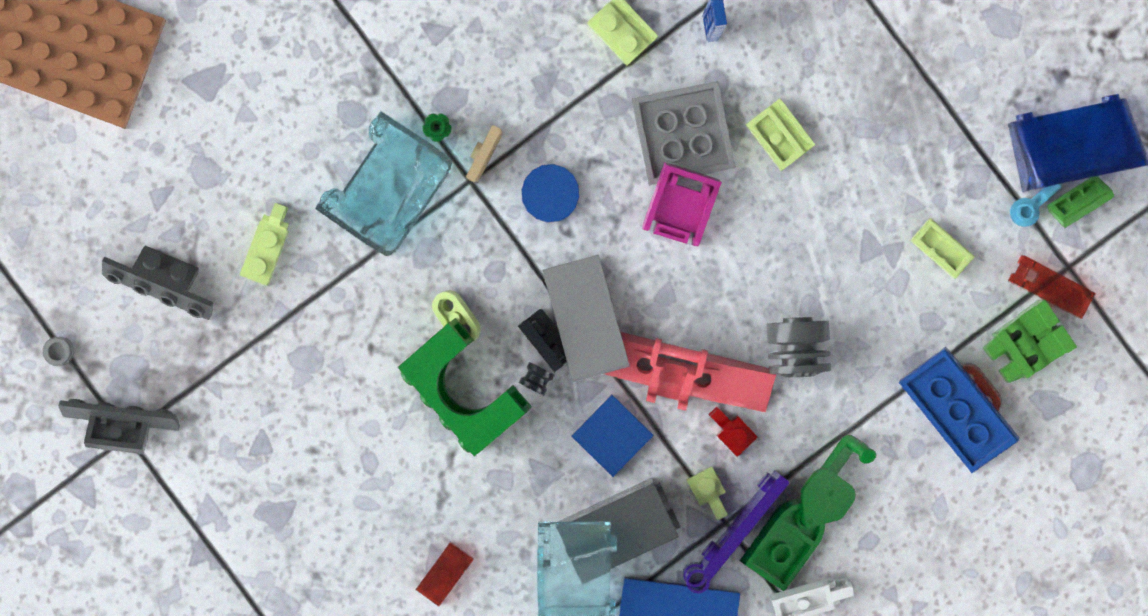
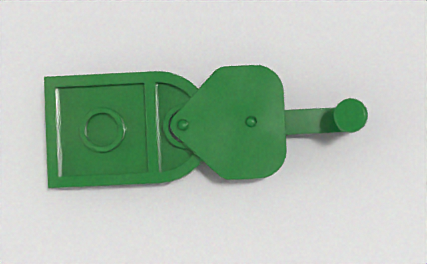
[740,435,876,591]

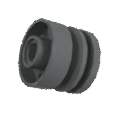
[767,317,831,377]

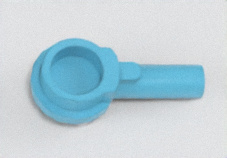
[1010,179,1062,227]

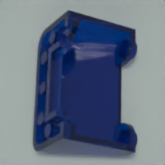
[1008,94,1148,192]

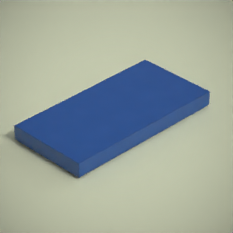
[899,347,1020,473]
[619,577,740,616]

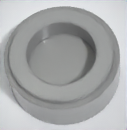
[43,337,74,366]

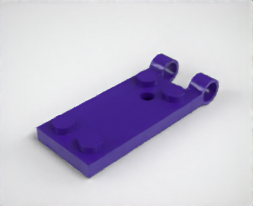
[683,470,790,594]

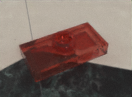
[415,541,474,607]

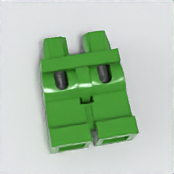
[983,300,1077,383]

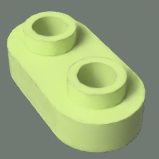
[432,290,481,341]

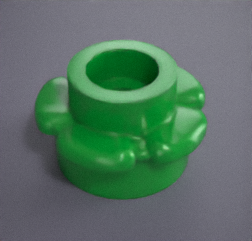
[423,113,452,142]

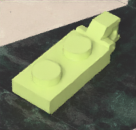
[240,203,289,286]

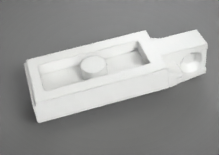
[770,577,854,616]

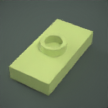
[910,218,975,279]

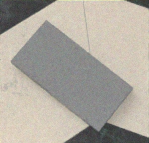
[542,254,630,382]

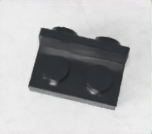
[518,309,567,373]

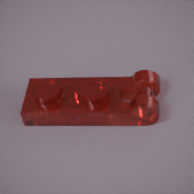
[1008,255,1096,319]

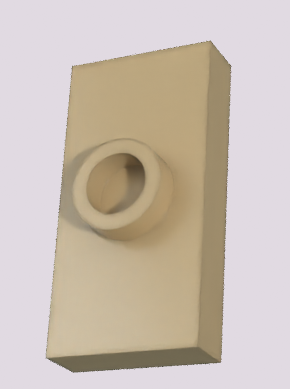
[466,125,503,184]

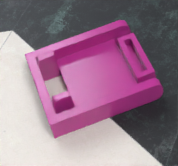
[642,162,722,247]

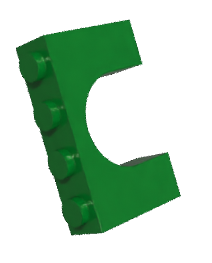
[397,318,532,457]

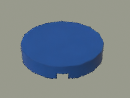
[521,164,579,223]

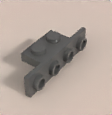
[102,245,213,320]
[58,399,180,454]

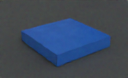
[571,394,654,477]

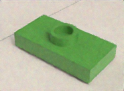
[1047,174,1114,228]

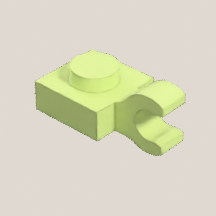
[686,466,728,520]

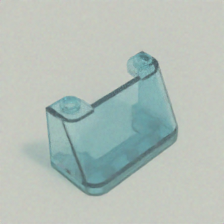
[315,111,452,256]
[537,522,617,616]

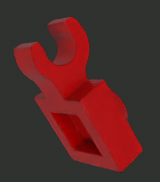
[708,406,758,457]

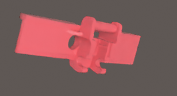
[604,332,776,412]

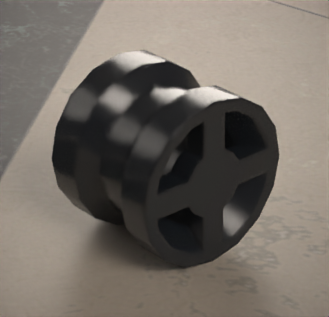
[519,362,555,396]

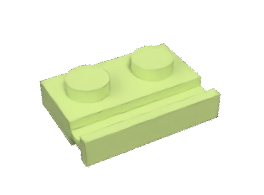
[587,0,658,66]
[745,99,815,171]

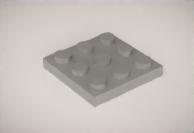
[632,81,736,185]

